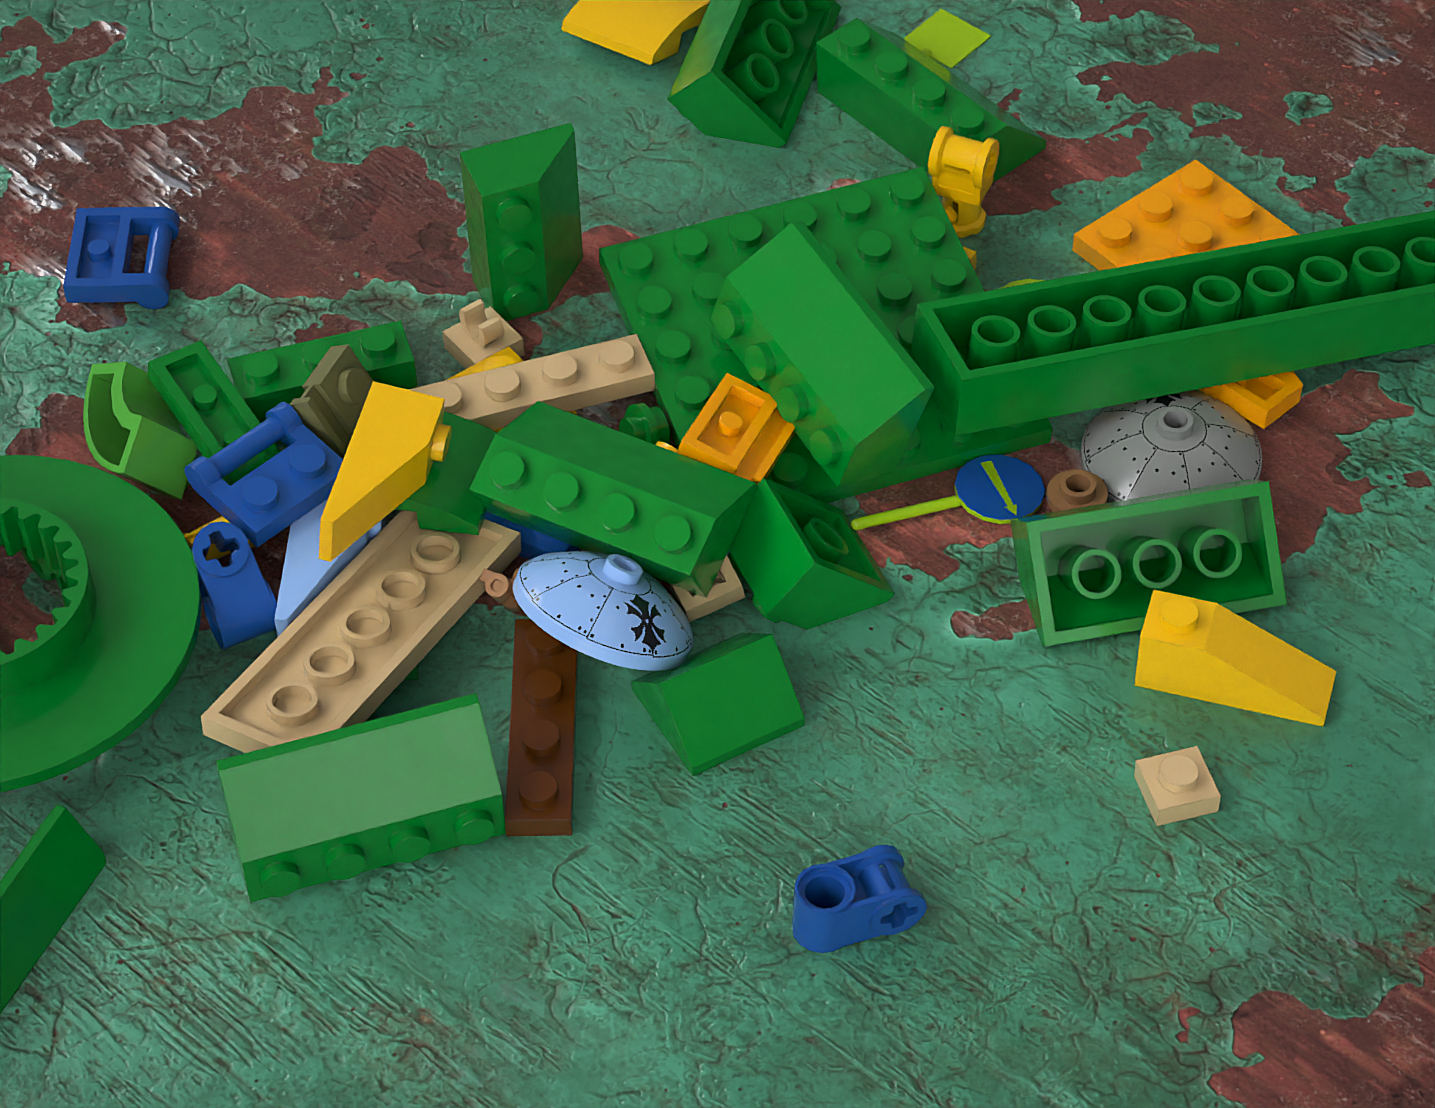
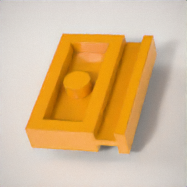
[677,373,795,484]

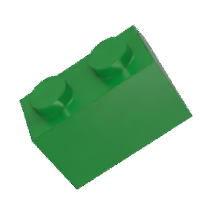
[727,478,895,630]

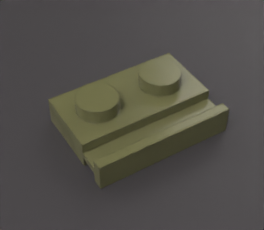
[289,344,373,459]

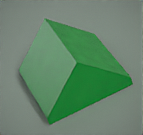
[631,633,805,776]

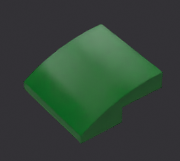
[395,412,497,535]

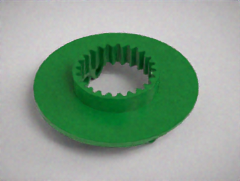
[0,455,202,792]

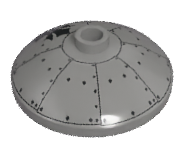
[1081,390,1262,503]

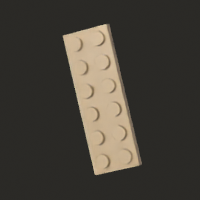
[200,510,522,753]

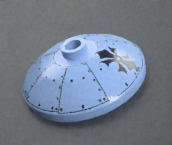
[513,551,694,671]

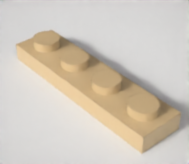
[409,334,655,430]

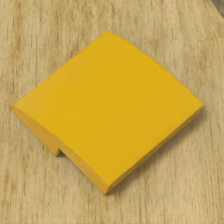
[561,0,711,65]

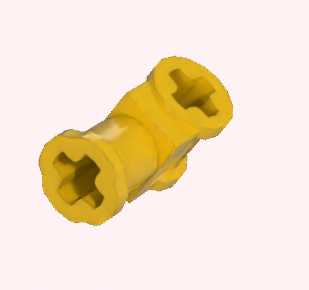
[928,126,999,238]

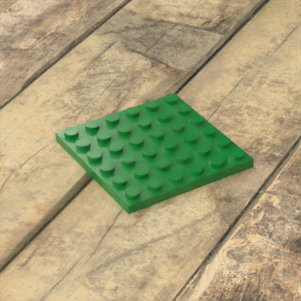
[599,166,1053,503]

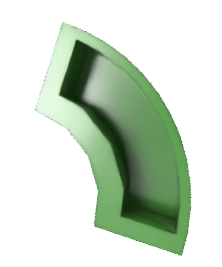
[83,362,198,500]

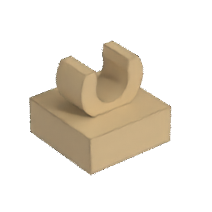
[442,299,525,369]

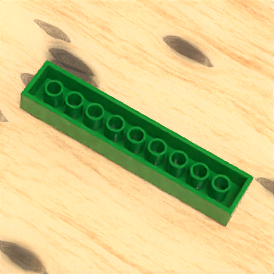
[910,210,1435,436]

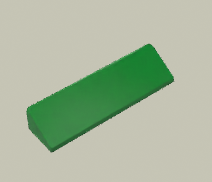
[0,804,106,1014]

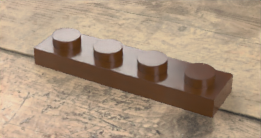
[505,619,579,836]

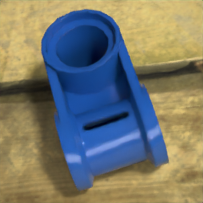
[191,521,277,650]
[792,844,927,953]

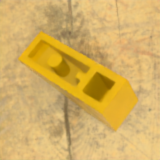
[318,381,452,562]
[1134,590,1336,727]

